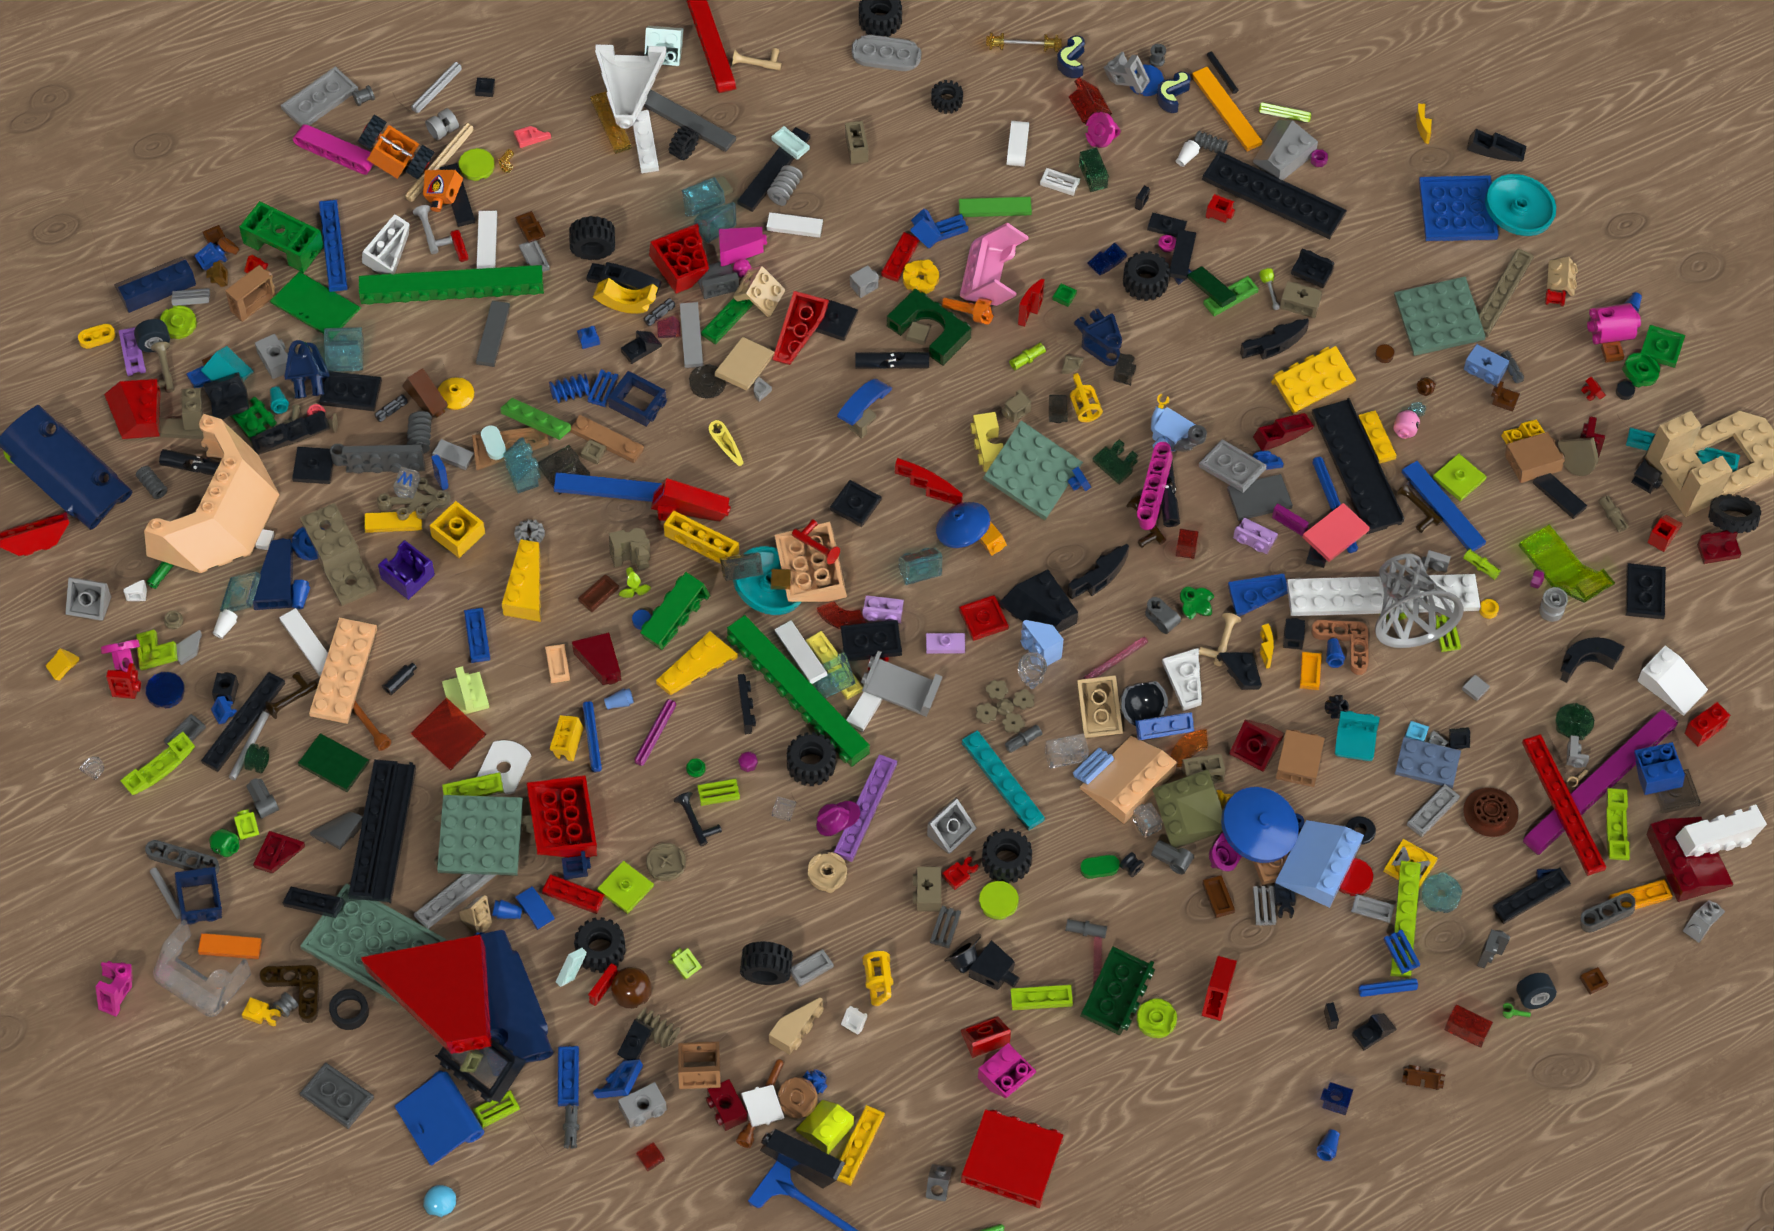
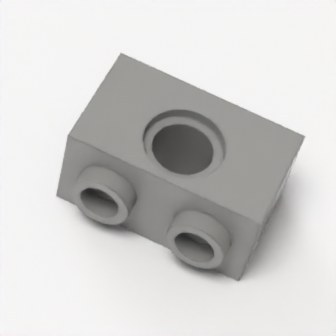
[255,334,288,380]
[618,1082,667,1128]

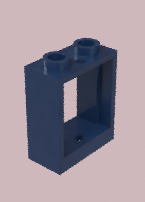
[608,371,667,427]
[175,867,222,924]

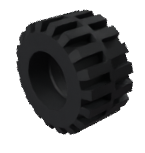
[859,0,902,37]
[569,216,615,260]
[1123,251,1170,301]
[787,732,836,786]
[982,829,1032,884]
[574,917,626,973]
[740,941,793,985]

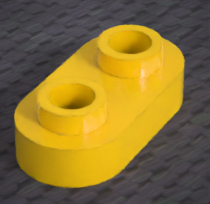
[78,324,116,349]

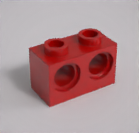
[1684,702,1731,747]

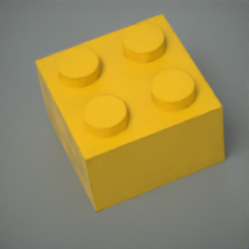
[429,501,485,558]

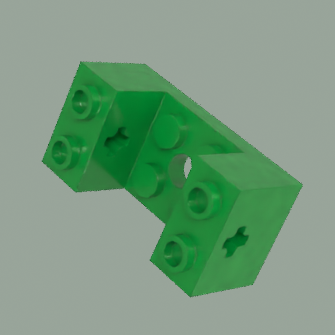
[239,201,324,273]

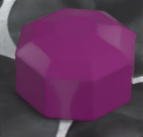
[1310,149,1328,167]
[1530,569,1544,589]
[738,751,758,772]

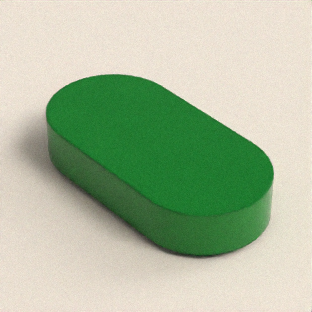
[1080,855,1120,879]

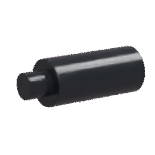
[382,663,417,695]

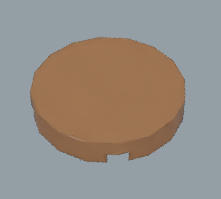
[778,1077,818,1119]

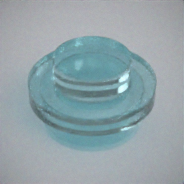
[1408,402,1426,417]

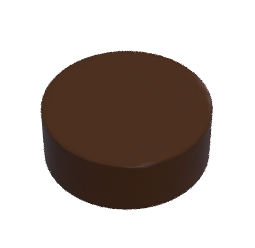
[1375,344,1394,363]

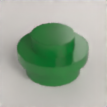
[686,758,706,778]

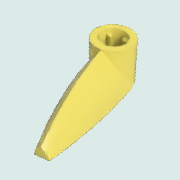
[709,420,743,466]

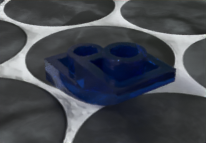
[1087,243,1128,276]

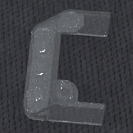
[153,919,251,1017]

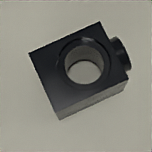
[1283,618,1305,650]
[212,672,239,704]

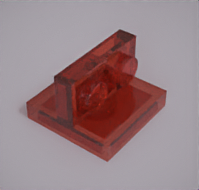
[1068,77,1112,124]

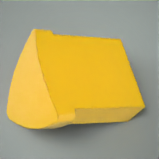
[46,648,80,680]

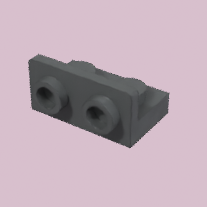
[1477,929,1510,969]

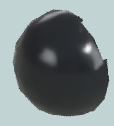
[1120,681,1168,726]

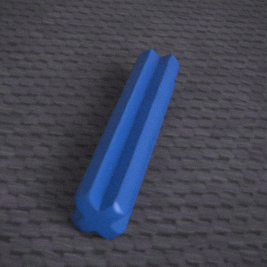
[1358,978,1418,997]

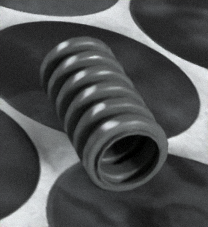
[1194,130,1228,153]
[136,465,167,499]

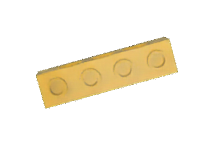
[664,510,739,568]

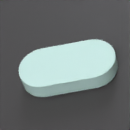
[481,426,506,460]

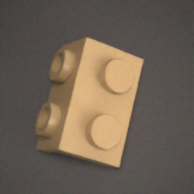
[1547,257,1578,296]

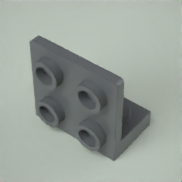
[698,262,739,299]

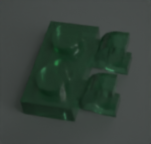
[1093,439,1138,484]

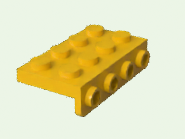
[1271,346,1356,414]

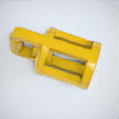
[1070,373,1103,422]
[862,951,893,1006]

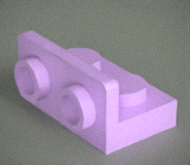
[1233,518,1278,554]
[863,595,904,623]

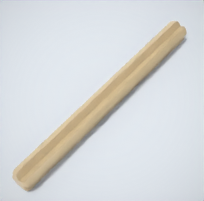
[405,123,474,202]

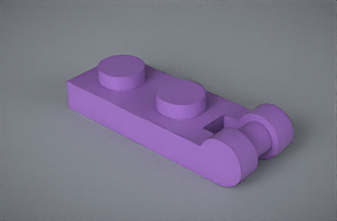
[119,327,146,376]

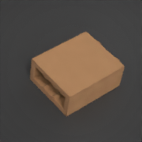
[1505,432,1565,483]
[1276,729,1325,787]

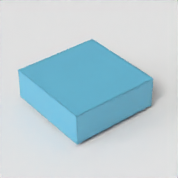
[1405,721,1429,742]

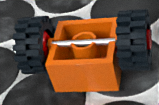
[358,114,435,179]

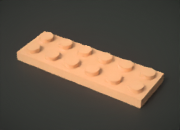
[309,618,377,724]

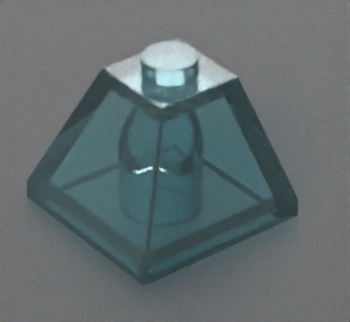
[694,202,736,243]

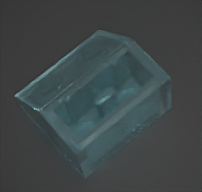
[682,177,725,217]
[324,327,364,371]
[503,437,541,493]

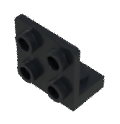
[204,372,249,420]

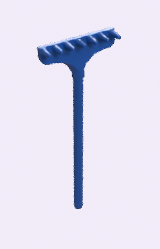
[748,1161,859,1231]

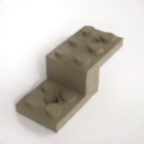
[300,503,377,606]

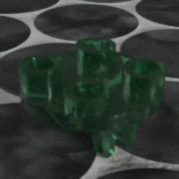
[1555,703,1595,740]

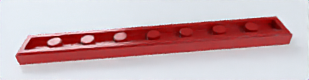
[1522,734,1606,876]

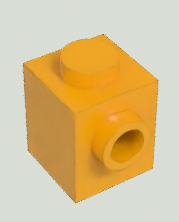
[979,521,1007,556]

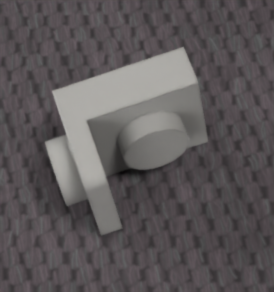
[1421,550,1451,572]
[1566,735,1589,768]

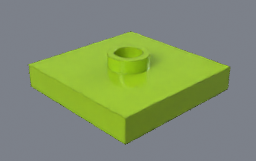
[1433,454,1487,502]
[597,861,654,914]

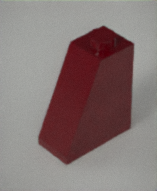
[572,632,622,685]

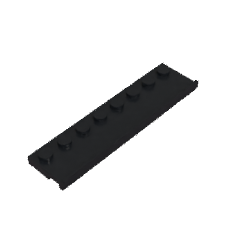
[1312,398,1405,535]
[348,759,416,903]

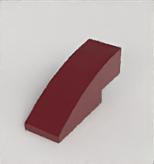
[1253,413,1314,451]

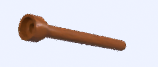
[352,701,391,751]
[736,1059,784,1148]

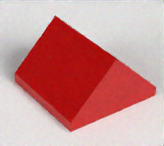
[961,1016,1011,1058]

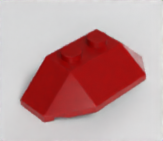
[0,512,70,556]

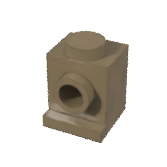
[1002,389,1031,423]

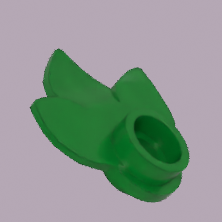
[1180,587,1214,620]

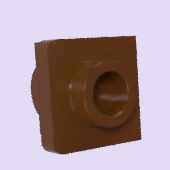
[1491,381,1520,412]

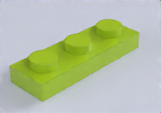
[442,772,504,796]
[1010,985,1073,1010]

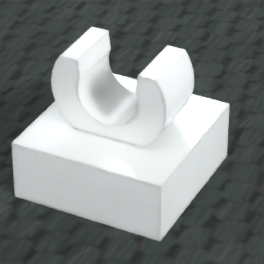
[841,1006,867,1035]

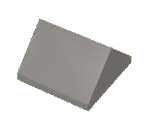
[66,577,111,621]
[927,798,977,854]

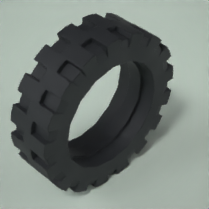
[1708,494,1761,533]

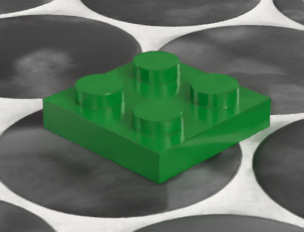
[1641,325,1686,368]

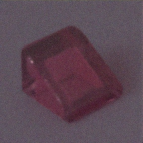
[657,316,681,338]

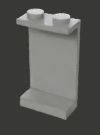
[861,651,942,717]

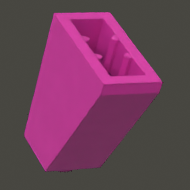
[719,227,767,266]

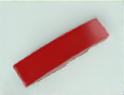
[895,458,963,505]

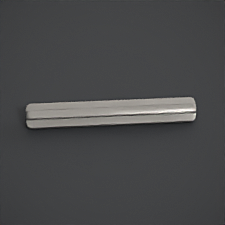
[411,62,462,113]

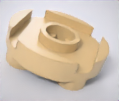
[808,852,847,893]

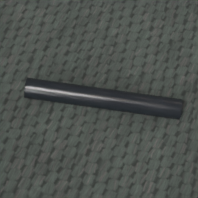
[1206,51,1239,94]

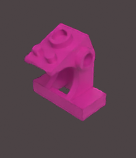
[95,961,133,1017]

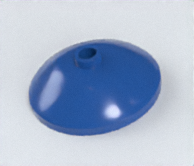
[936,502,991,548]

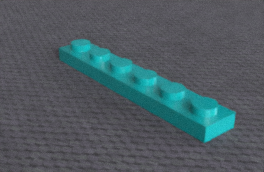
[962,730,1045,831]

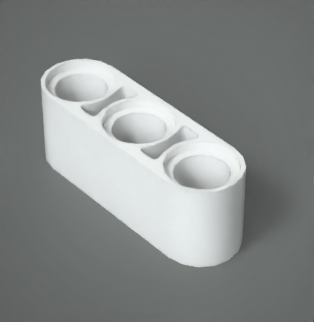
[1007,121,1029,167]

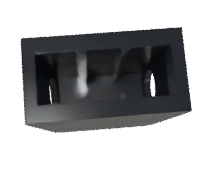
[969,940,1020,990]

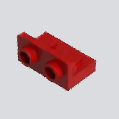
[106,663,141,699]

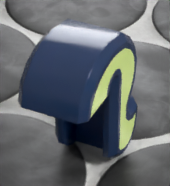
[1057,35,1085,78]
[1156,72,1191,113]

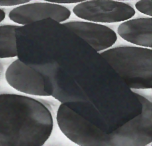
[1467,129,1527,162]

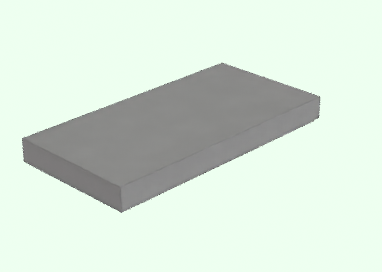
[281,66,359,127]

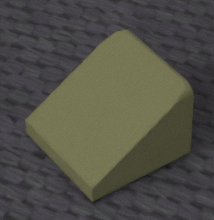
[460,1049,483,1073]

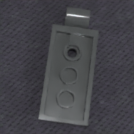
[330,444,425,474]

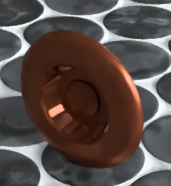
[1463,788,1518,837]

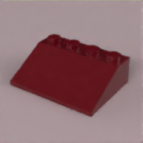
[1646,817,1734,902]

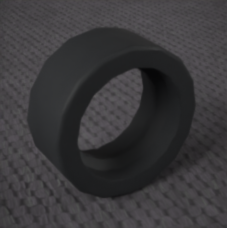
[329,989,369,1030]

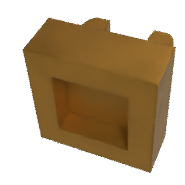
[206,261,228,287]

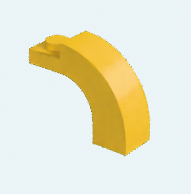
[593,278,658,314]

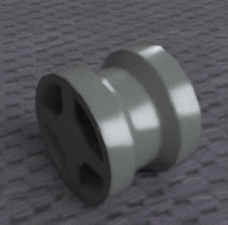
[272,992,299,1018]

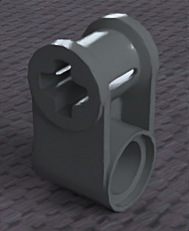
[1145,597,1181,634]

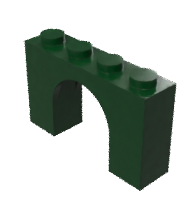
[887,289,972,366]

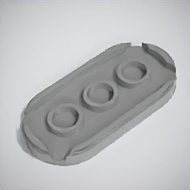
[852,35,921,71]

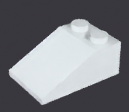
[1638,646,1708,716]

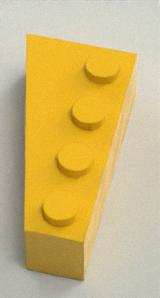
[502,539,541,622]

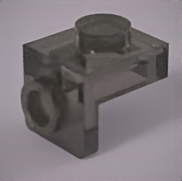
[1048,395,1068,423]

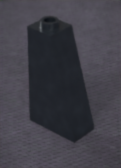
[760,1129,845,1188]

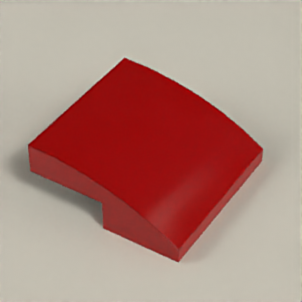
[1018,279,1045,327]

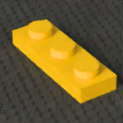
[1358,410,1397,463]

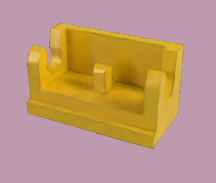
[550,715,584,761]

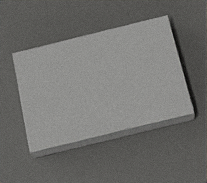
[1199,439,1267,493]

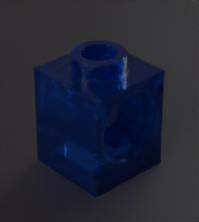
[1320,1082,1353,1116]

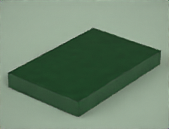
[298,733,369,792]

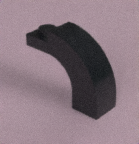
[1560,637,1625,683]

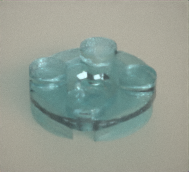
[1422,872,1462,913]

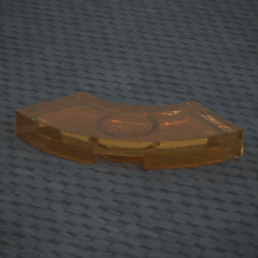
[1171,729,1208,767]

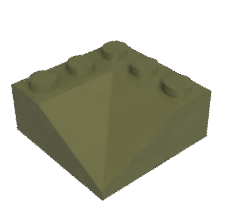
[1153,770,1223,848]

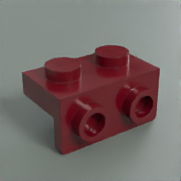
[1579,416,1605,458]

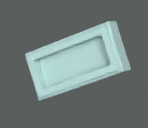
[771,126,810,160]
[556,948,587,987]

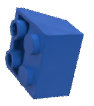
[1634,742,1685,795]

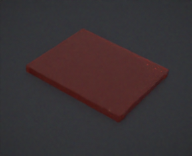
[411,697,487,771]

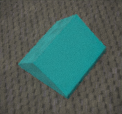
[201,346,254,382]

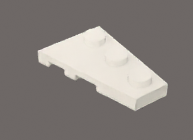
[1162,648,1202,711]

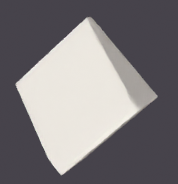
[124,580,147,601]

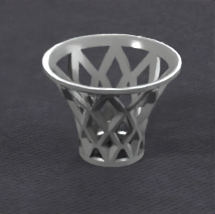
[1375,554,1464,648]

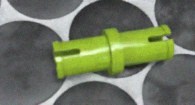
[1009,342,1046,371]
[1463,549,1501,580]

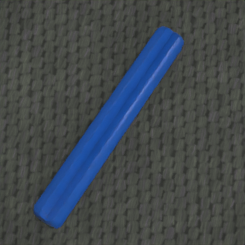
[582,701,602,772]

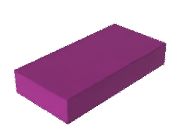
[1272,503,1309,536]

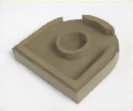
[1558,437,1598,476]

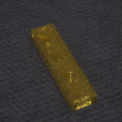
[590,91,632,154]

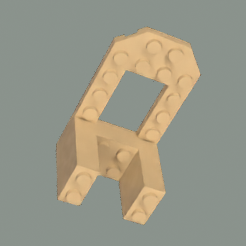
[1645,411,1774,517]

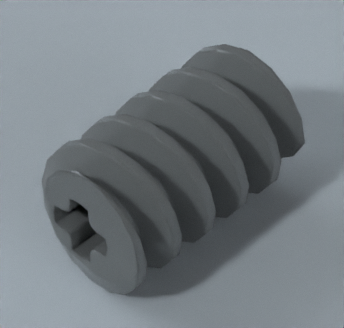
[406,411,432,454]

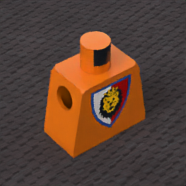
[423,170,463,212]

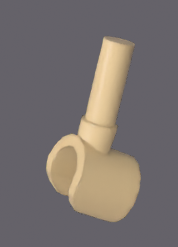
[1566,769,1588,790]

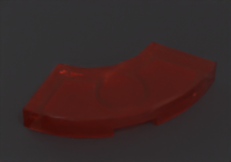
[817,601,866,629]

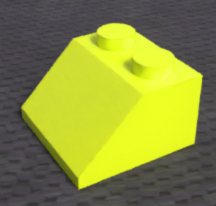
[796,1100,854,1154]

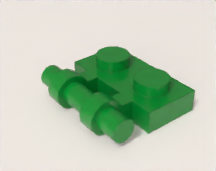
[230,397,277,441]

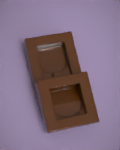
[515,211,545,243]

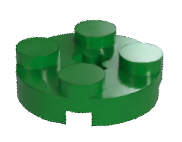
[1622,353,1660,388]

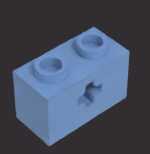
[1464,344,1509,386]

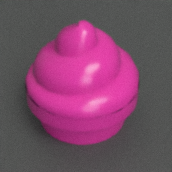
[733,259,751,277]

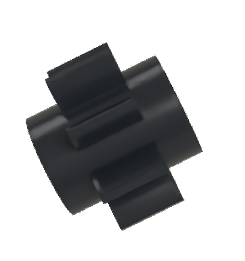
[1325,695,1349,719]

